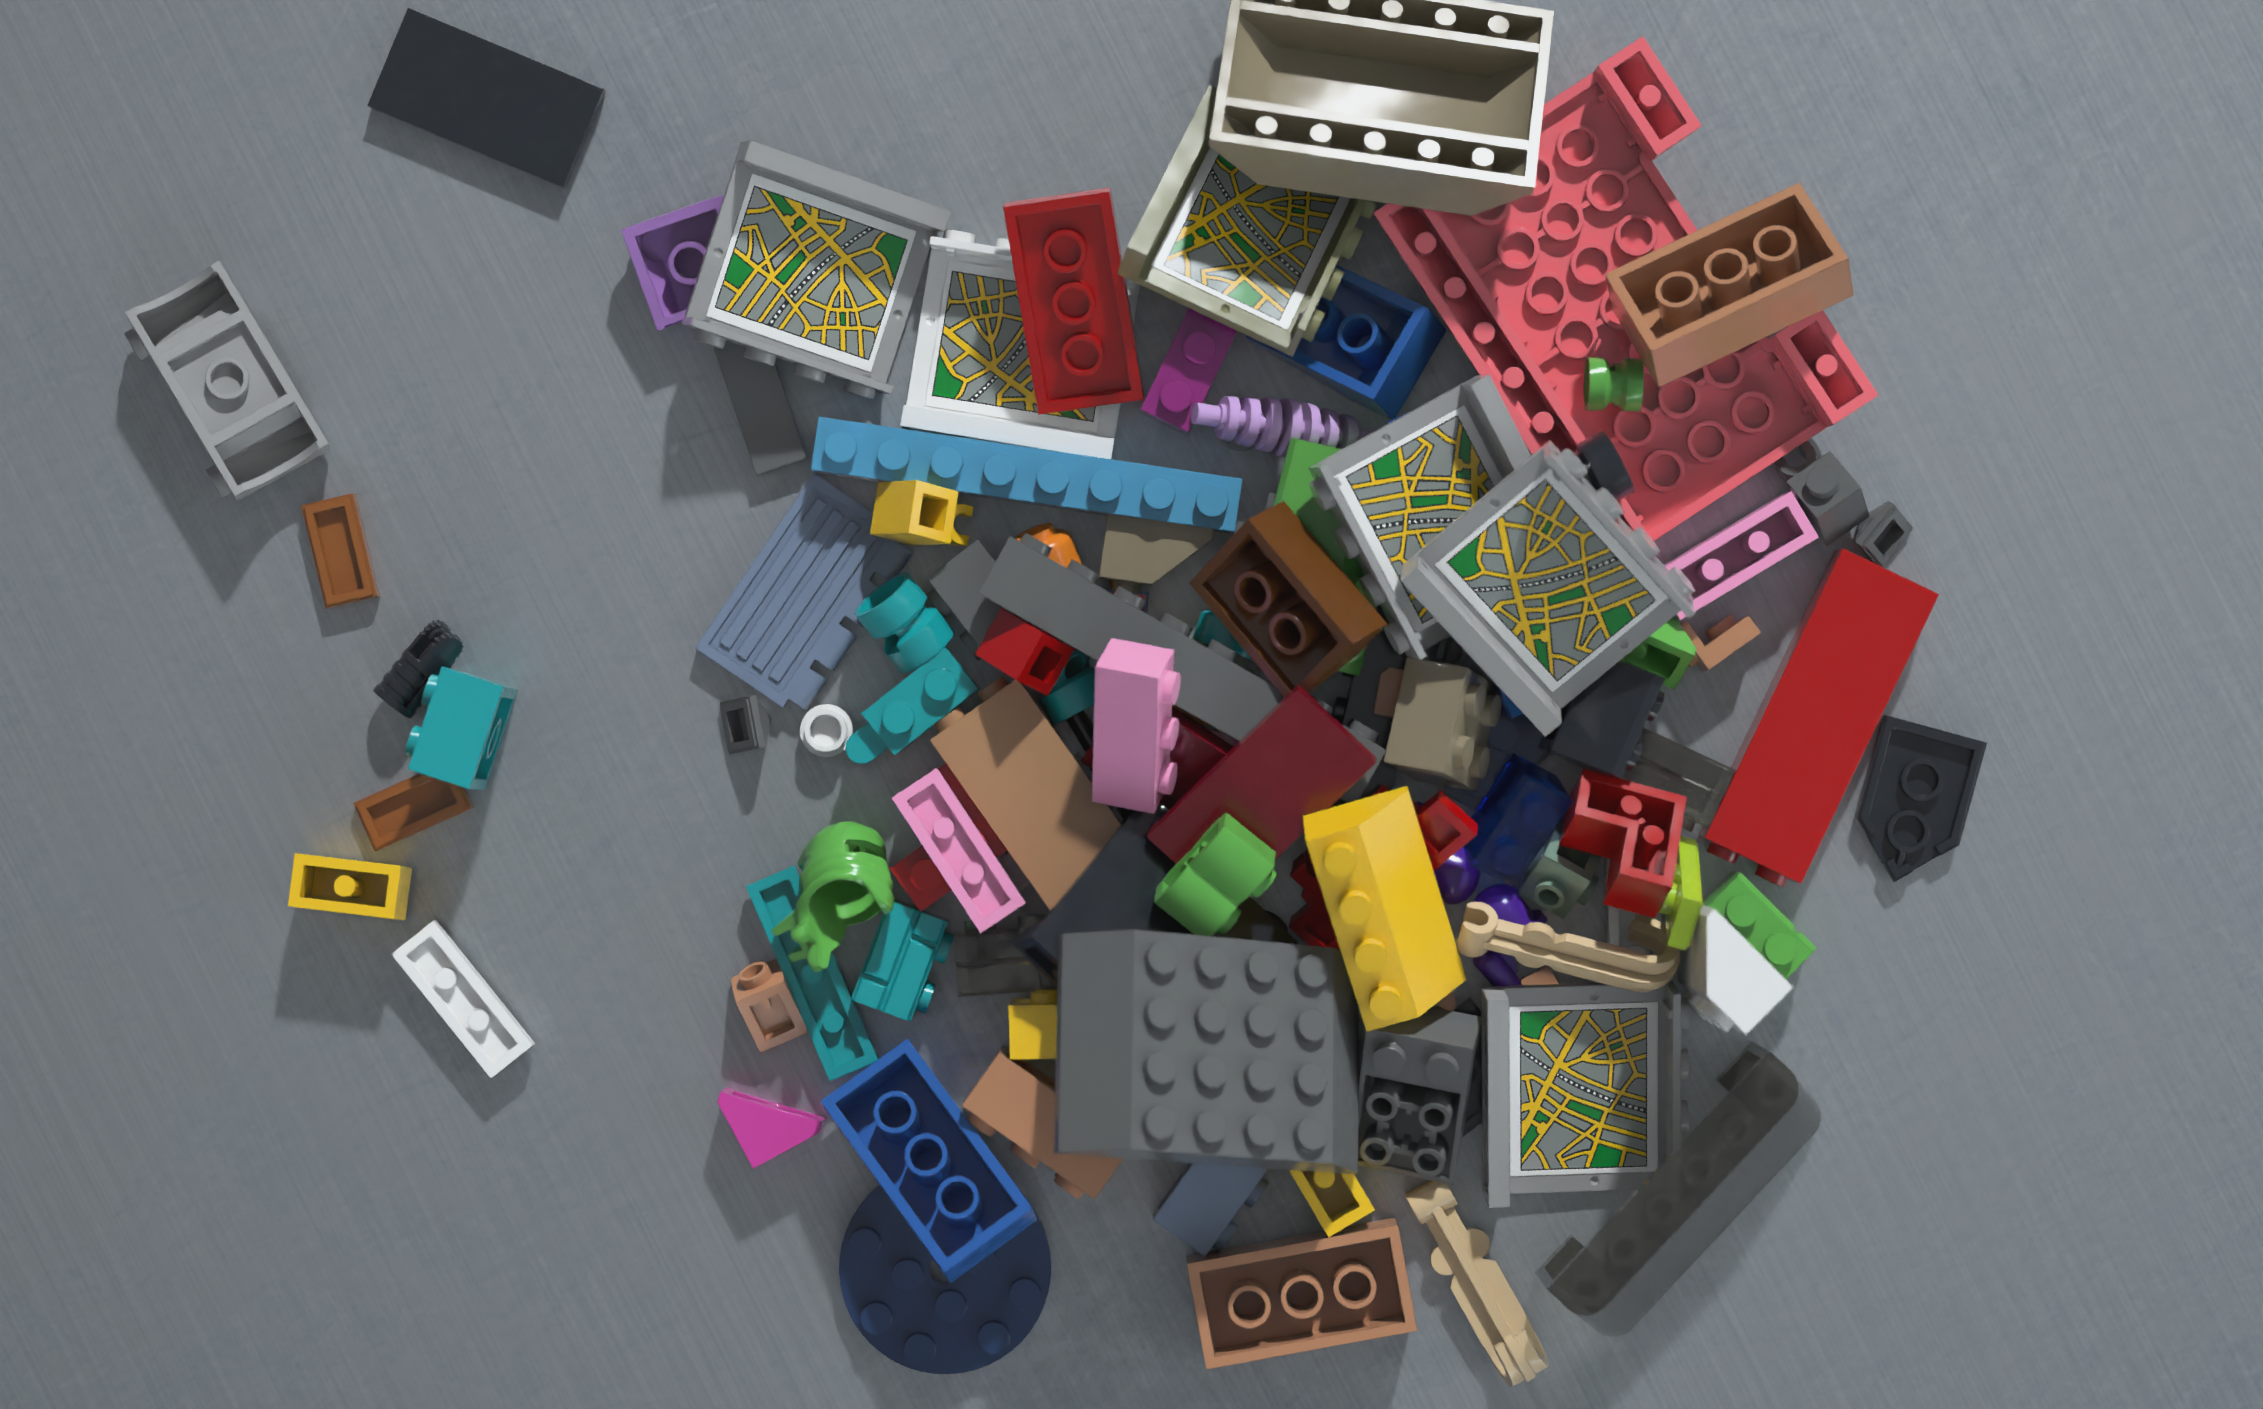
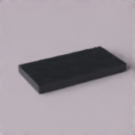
[367,8,606,189]

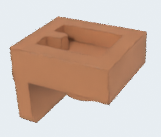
[1680,614,1761,672]
[731,958,808,1053]

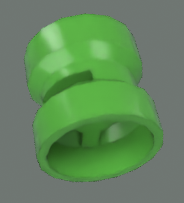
[1583,357,1644,411]

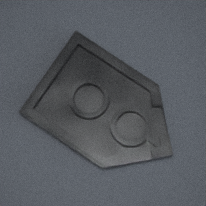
[1856,715,1987,882]

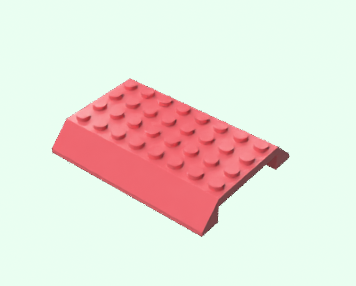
[1373,36,1878,541]

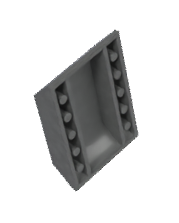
[1054,930,1358,1174]

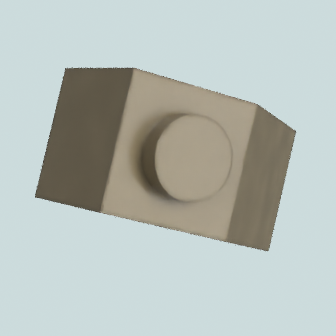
[1099,514,1214,594]

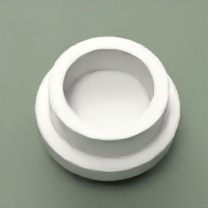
[800,704,853,757]

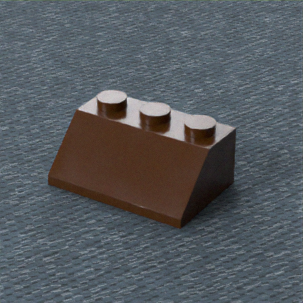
[1189,501,1387,697]

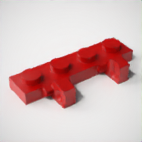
[1289,784,1478,950]

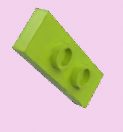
[1658,835,1703,950]

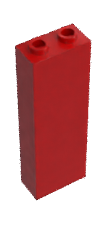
[1698,548,1939,888]

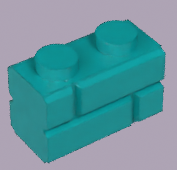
[851,899,955,1022]

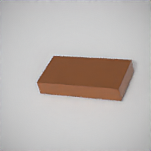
[301,493,380,609]
[353,773,474,851]

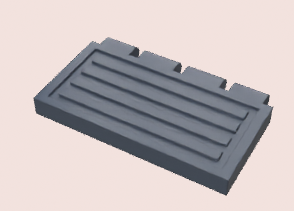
[695,473,914,711]

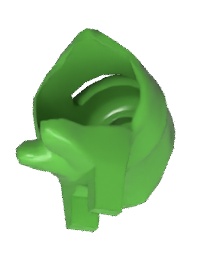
[771,821,894,973]

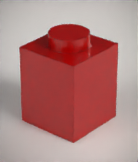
[975,608,1074,695]

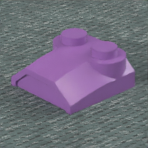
[621,194,723,331]

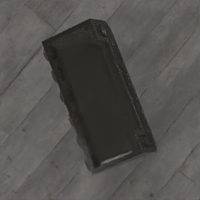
[1535,1041,1821,1337]

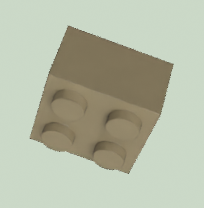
[1384,657,1502,792]

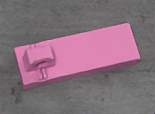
[892,768,1026,933]

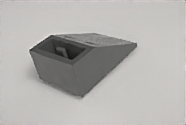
[1358,1007,1483,1185]

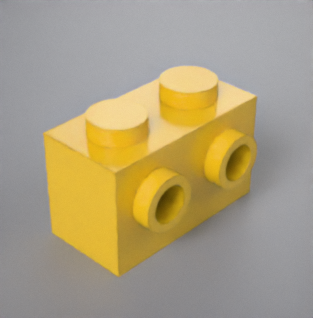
[1008,987,1057,1060]

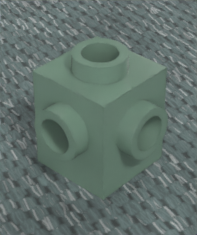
[1518,821,1601,919]

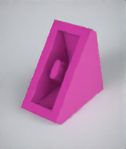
[717,1087,826,1168]

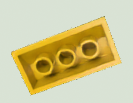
[1303,786,1467,1032]

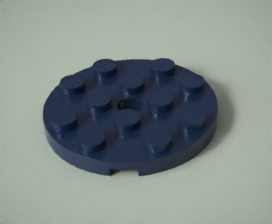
[839,1185,1051,1374]

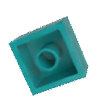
[405,666,518,790]

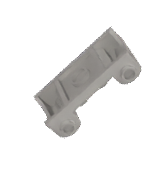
[124,260,330,502]

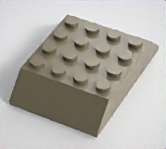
[1208,0,1554,216]

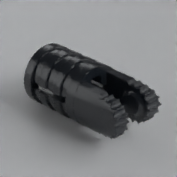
[373,619,464,719]

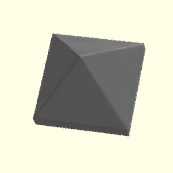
[1855,501,1913,567]
[720,695,772,754]

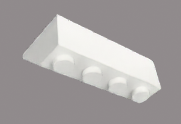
[1679,905,1793,1034]

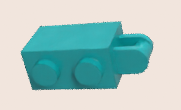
[846,647,981,764]

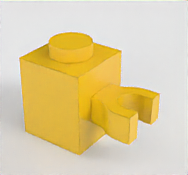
[870,480,973,546]

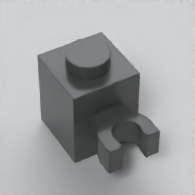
[1774,440,1870,547]

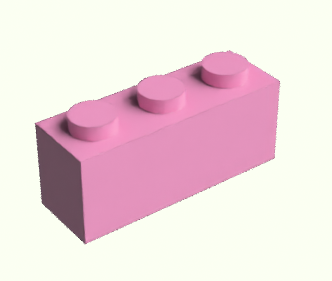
[1664,491,1819,621]
[1092,638,1181,814]

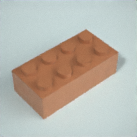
[1605,183,1854,387]
[1186,1218,1418,1370]

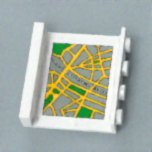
[900,230,1140,459]

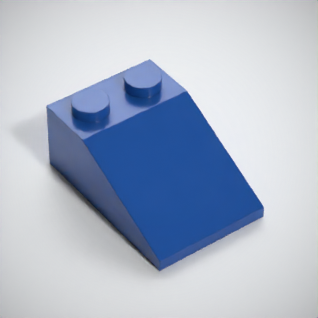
[1245,265,1446,420]

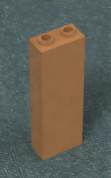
[930,676,1122,910]

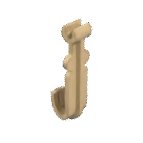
[1456,902,1680,993]
[1404,1180,1549,1387]

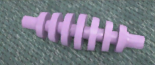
[1191,396,1374,457]

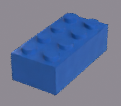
[820,1038,1037,1284]

